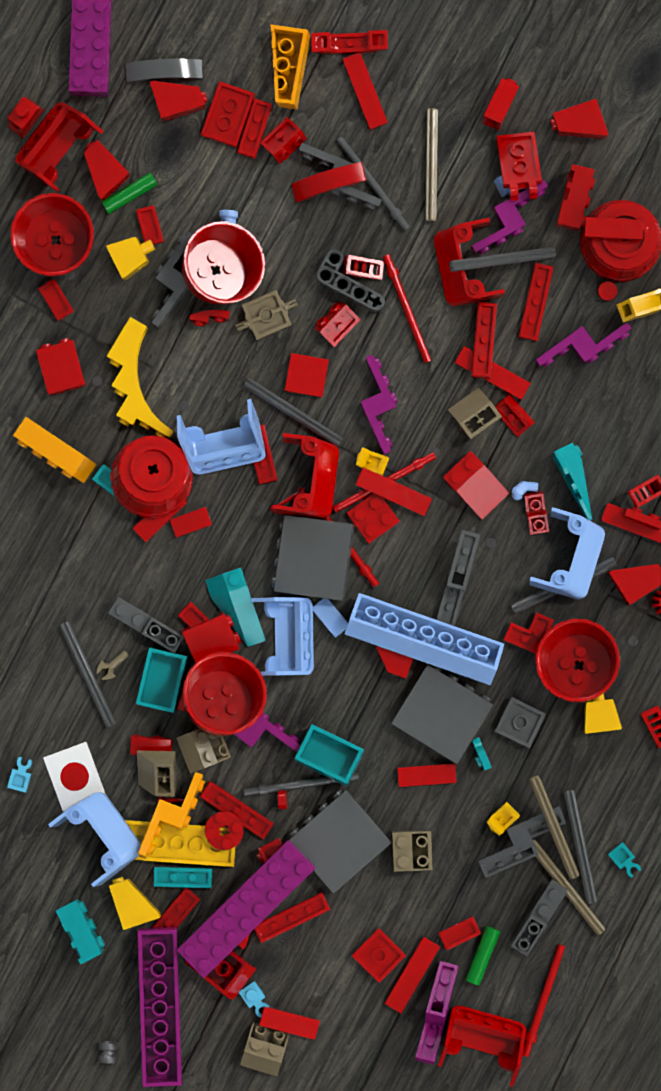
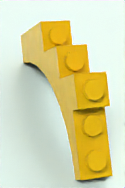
[617,289,661,323]
[107,317,175,439]

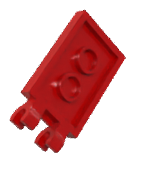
[496,132,542,201]

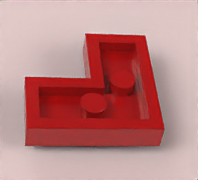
[504,612,554,654]

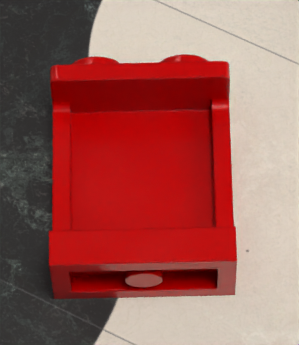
[36,338,87,396]
[182,612,242,663]

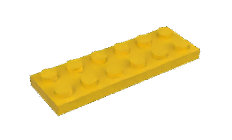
[125,820,236,867]

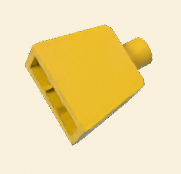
[106,237,156,280]
[583,694,622,734]

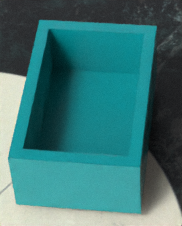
[136,648,188,713]
[295,724,364,787]

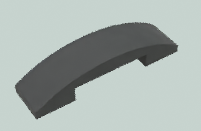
[126,59,203,83]

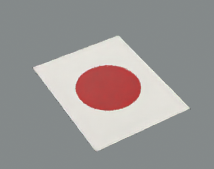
[43,742,105,812]

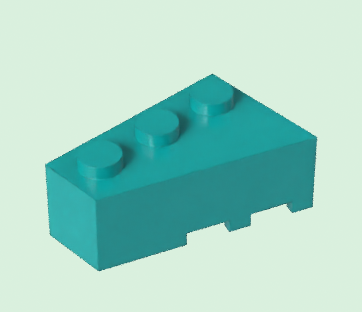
[56,899,105,965]

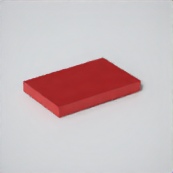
[200,81,255,148]

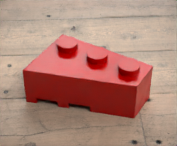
[556,164,595,231]

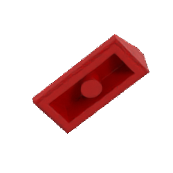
[495,394,535,438]

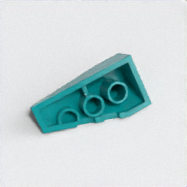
[551,443,592,520]
[205,568,266,647]

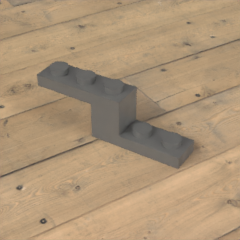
[299,143,382,210]
[151,232,193,329]
[436,530,480,626]
[478,807,566,878]

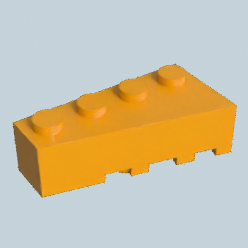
[270,24,311,110]
[13,417,97,483]

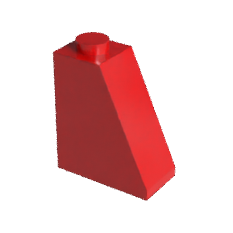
[482,78,519,131]
[150,81,208,122]
[550,99,609,139]
[84,140,130,201]
[607,564,661,605]

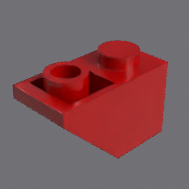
[376,646,413,678]

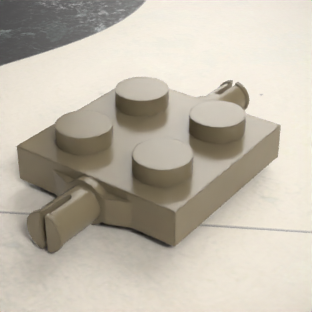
[235,290,298,341]

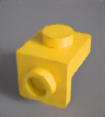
[356,448,389,476]
[487,802,520,836]

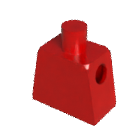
[7,96,45,139]

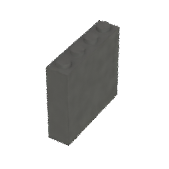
[272,515,355,601]
[391,664,493,764]
[289,789,392,894]

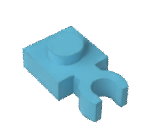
[7,757,32,793]
[239,980,269,1017]

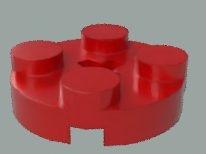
[205,811,244,850]

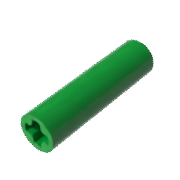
[101,172,158,214]
[465,926,501,986]

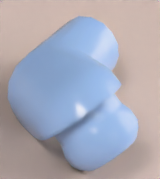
[512,481,538,500]

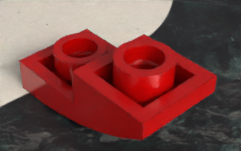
[189,310,231,327]
[524,491,549,535]
[130,734,172,756]

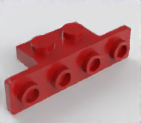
[601,503,661,543]

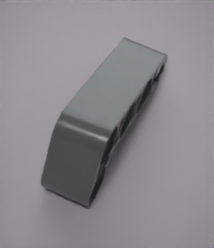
[317,249,385,313]

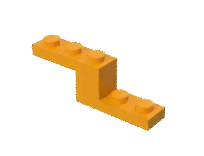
[138,772,205,859]

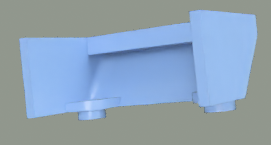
[177,399,265,474]
[530,507,605,600]
[251,597,314,676]
[48,792,142,887]

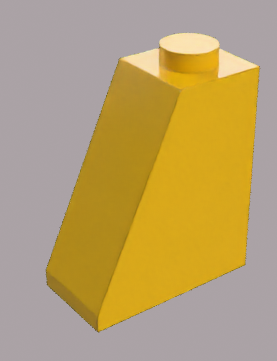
[109,877,161,930]

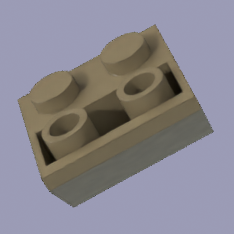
[448,388,502,441]
[176,729,231,774]
[137,750,177,797]
[392,831,433,872]
[240,1022,290,1076]

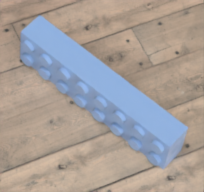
[345,593,504,685]

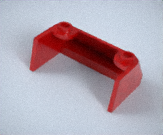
[15,102,104,192]
[434,218,505,306]
[273,433,339,520]
[438,1006,526,1087]

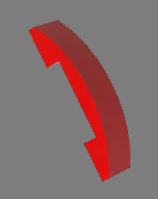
[311,30,388,54]
[291,162,367,203]

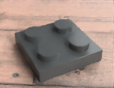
[495,697,546,748]

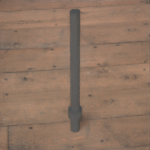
[337,136,410,232]
[244,772,359,796]

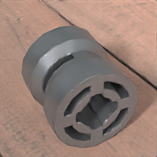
[98,1041,118,1064]

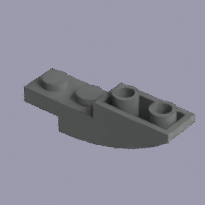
[108,597,184,653]
[511,879,568,956]

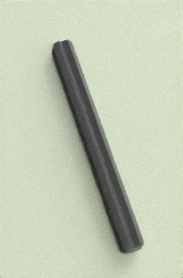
[449,247,556,272]
[244,378,343,447]
[511,557,617,614]
[59,621,116,728]
[564,790,597,904]

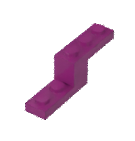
[471,180,548,255]
[535,323,631,368]
[360,354,398,455]
[234,712,301,752]
[415,961,459,1065]

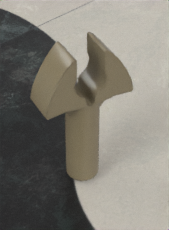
[97,651,129,680]

